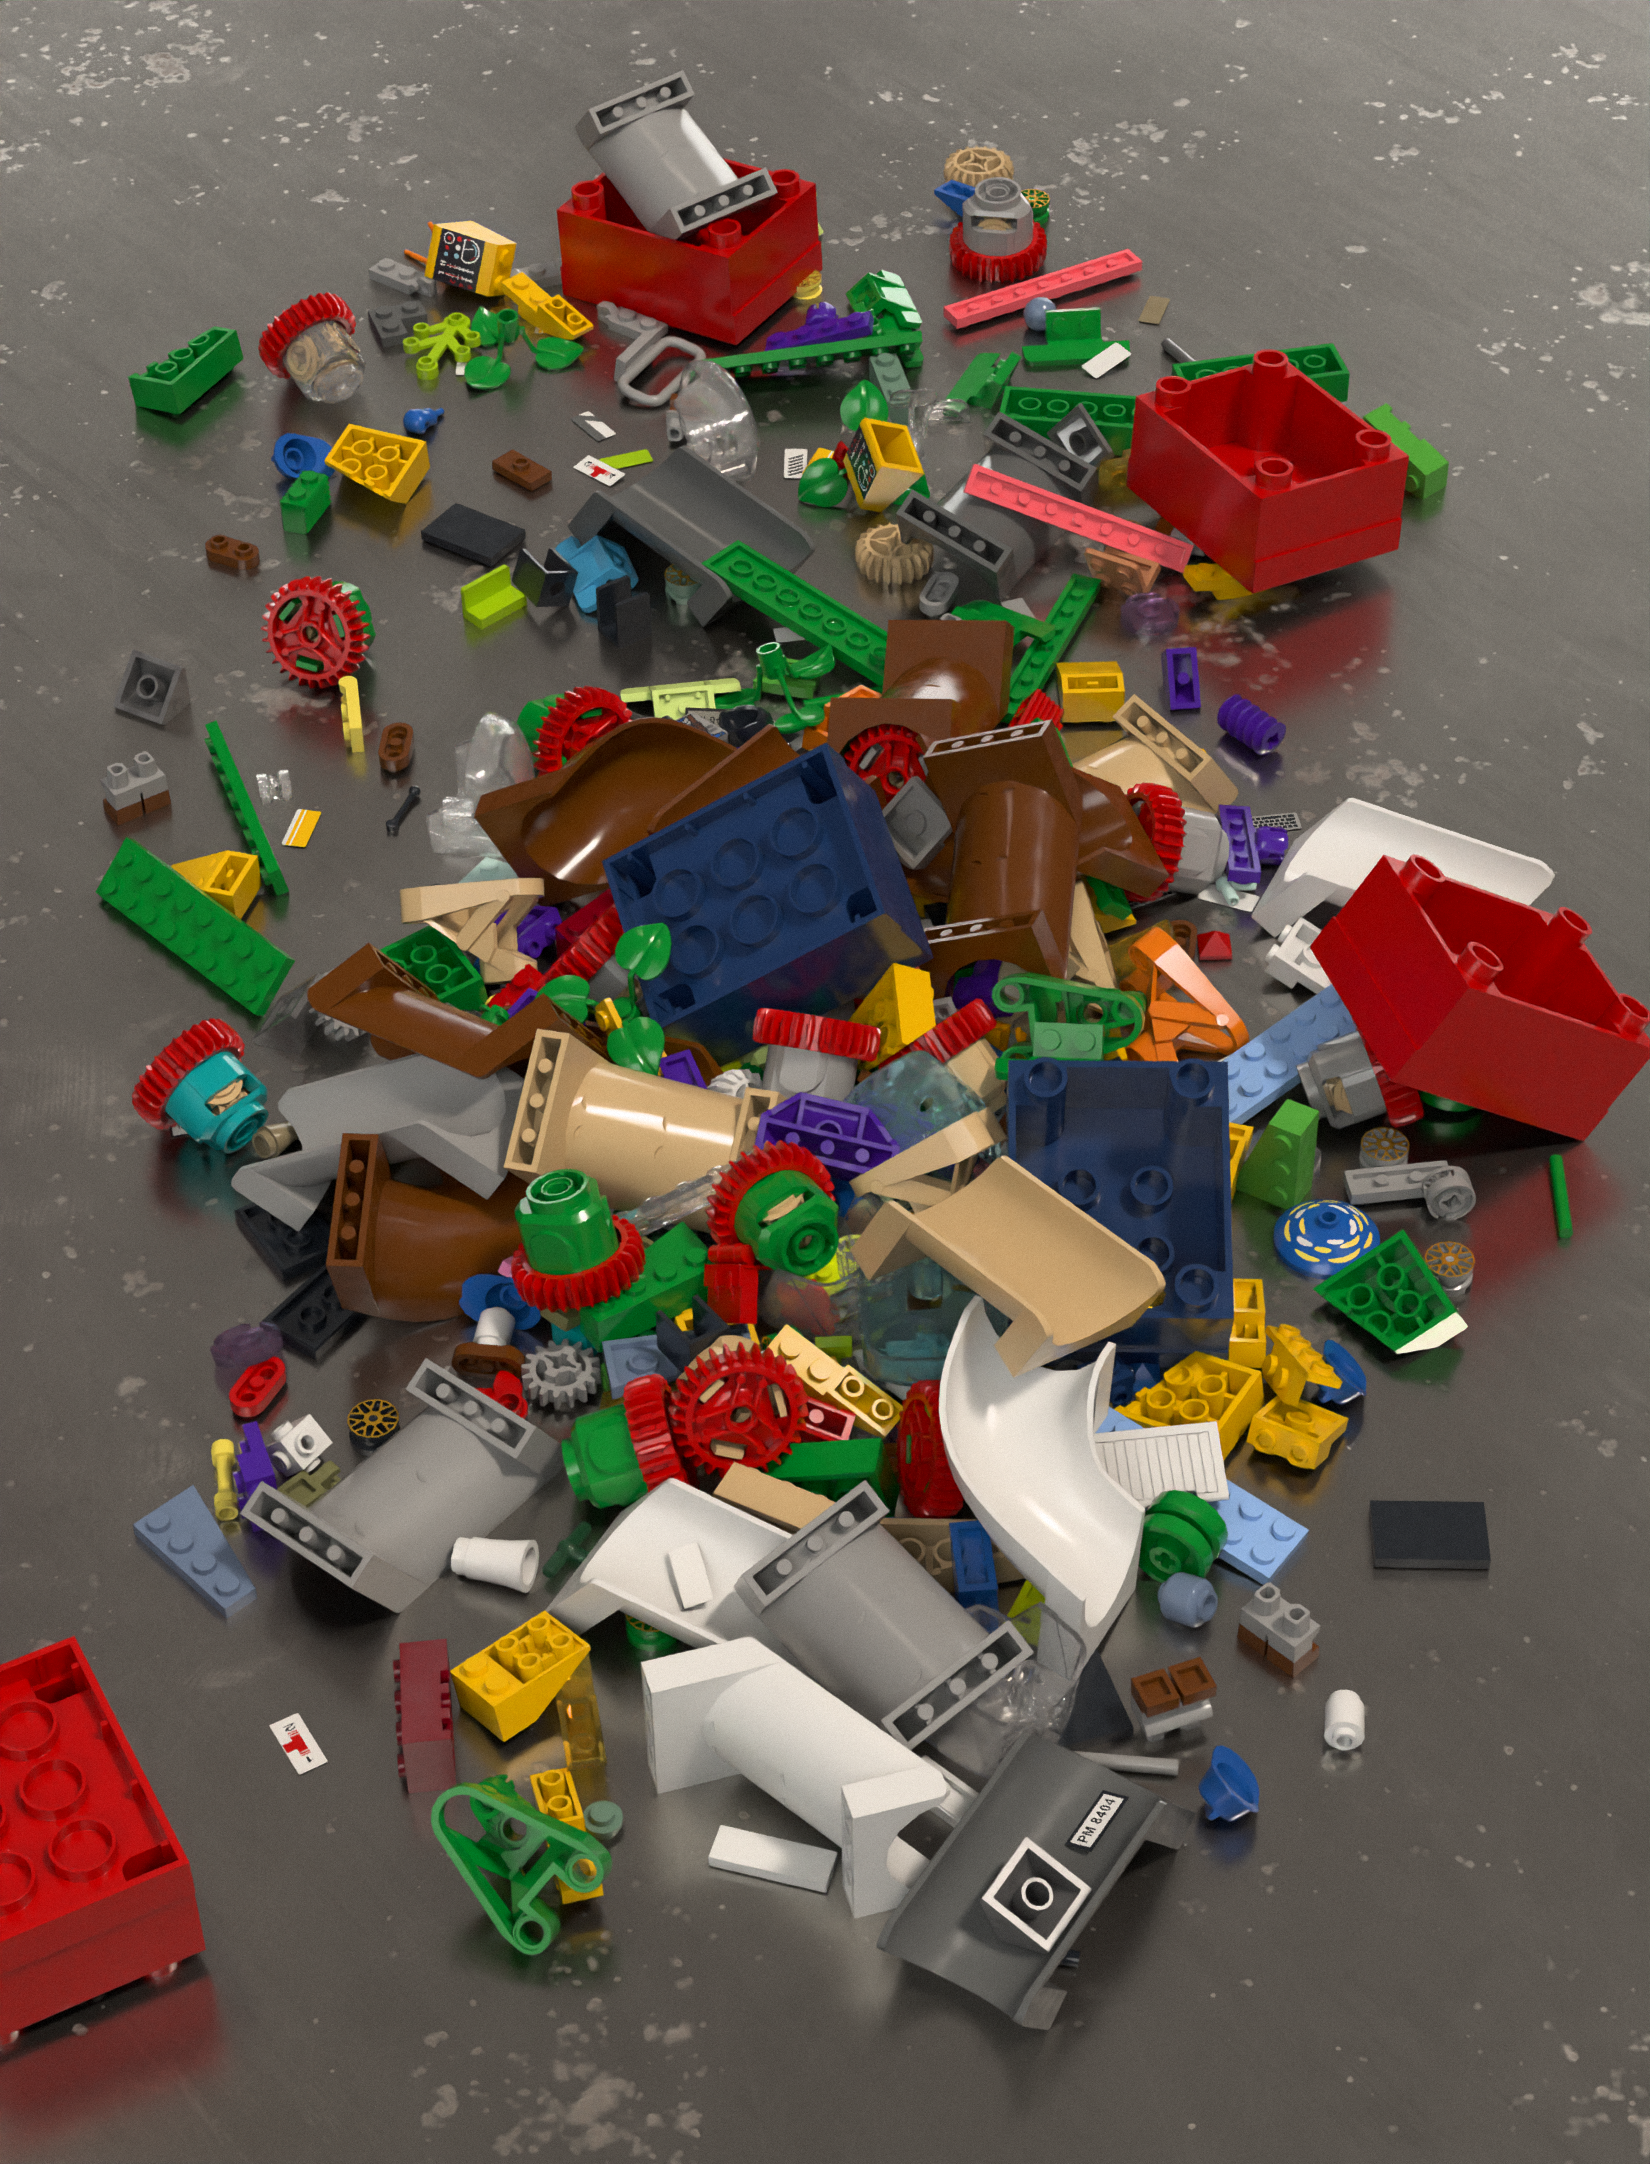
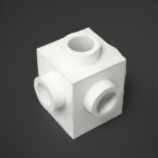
[266,1414,333,1477]

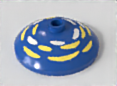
[1273,1199,1380,1280]

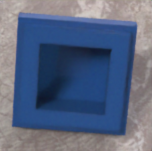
[1130,1363,1160,1395]

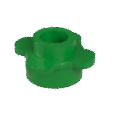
[479,1004,510,1025]

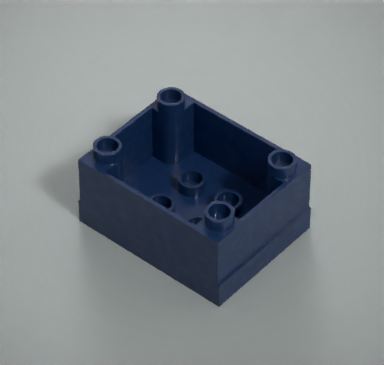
[602,743,934,1067]
[1006,1057,1234,1368]

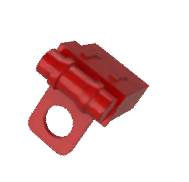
[704,1243,773,1324]

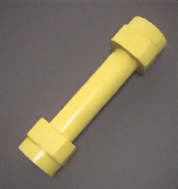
[211,1439,238,1521]

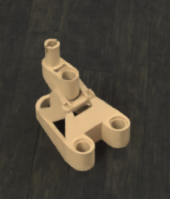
[400,878,545,985]
[995,879,1119,1025]
[849,1106,1007,1302]

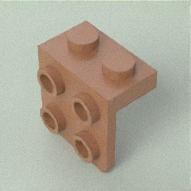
[1084,546,1161,598]

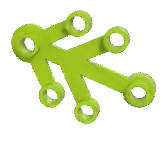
[403,312,481,380]

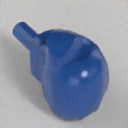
[403,408,444,434]

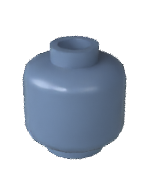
[1158,1572,1218,1628]

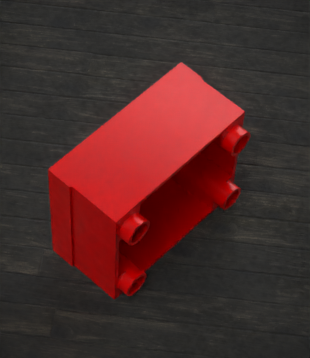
[557,158,823,345]
[1126,349,1409,594]
[1310,854,1650,1141]
[0,1636,206,2045]

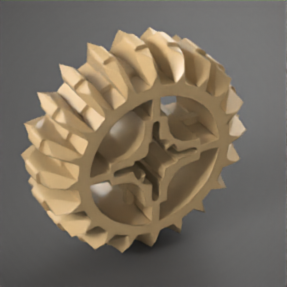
[944,146,1014,187]
[855,522,934,586]

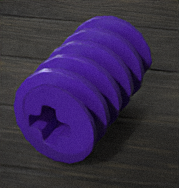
[1217,694,1286,755]

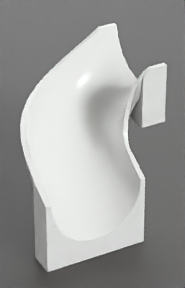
[939,1295,1145,1683]

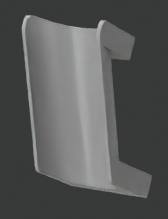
[576,70,778,241]
[231,1053,525,1232]
[240,1358,564,1613]
[733,1480,1034,1750]

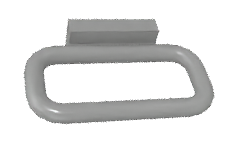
[614,332,706,407]

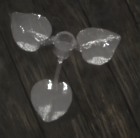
[840,389,971,459]

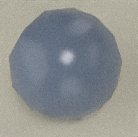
[1023,297,1057,331]

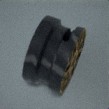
[347,1399,401,1457]

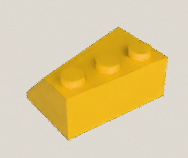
[324,424,430,504]
[848,963,936,1071]
[1114,1351,1264,1461]

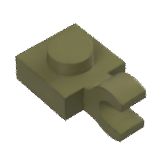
[277,1461,341,1507]

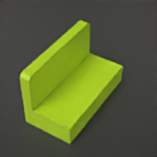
[461,564,527,630]

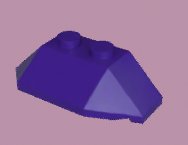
[754,1092,900,1182]

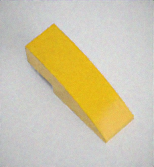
[1227,1278,1266,1368]

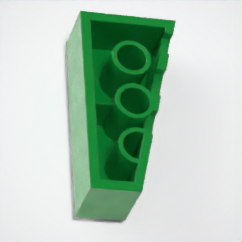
[128,326,244,414]
[579,1221,714,1353]
[755,1438,900,1517]

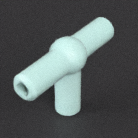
[1215,872,1257,906]

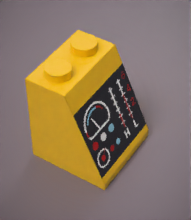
[424,221,517,297]
[843,418,924,512]

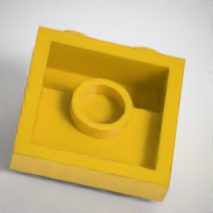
[1246,1395,1349,1470]

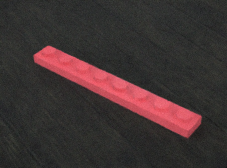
[943,249,1142,329]
[963,464,1194,574]

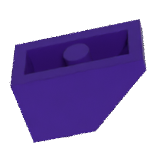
[1161,647,1201,710]

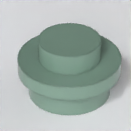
[583,1801,623,1840]

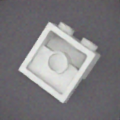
[1264,916,1332,994]

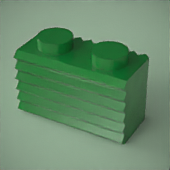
[279,470,332,535]

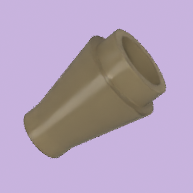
[252,1121,299,1159]

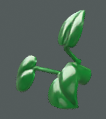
[464,306,584,390]
[798,380,930,507]
[714,642,835,734]
[534,923,672,1076]

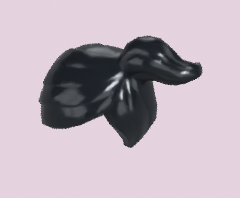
[718,705,791,748]

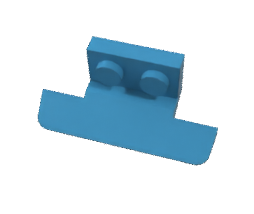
[555,535,639,613]

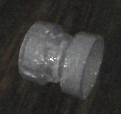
[256,769,293,805]

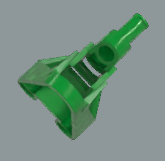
[992,972,1148,1059]
[431,1774,613,1955]

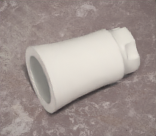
[451,1537,539,1593]

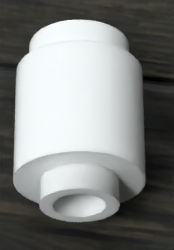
[473,1307,515,1346]
[1324,1690,1365,1750]

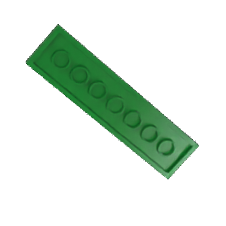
[699,331,923,382]
[701,540,887,686]
[95,837,295,1017]

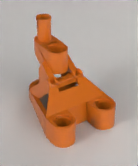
[1119,927,1249,1061]

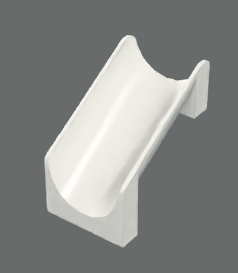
[1251,798,1555,938]
[545,1478,821,1686]
[641,1637,947,1919]

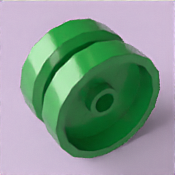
[1138,1490,1228,1583]

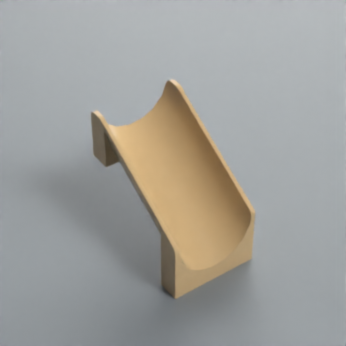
[1072,694,1238,878]
[503,1029,787,1234]
[850,1155,1166,1377]

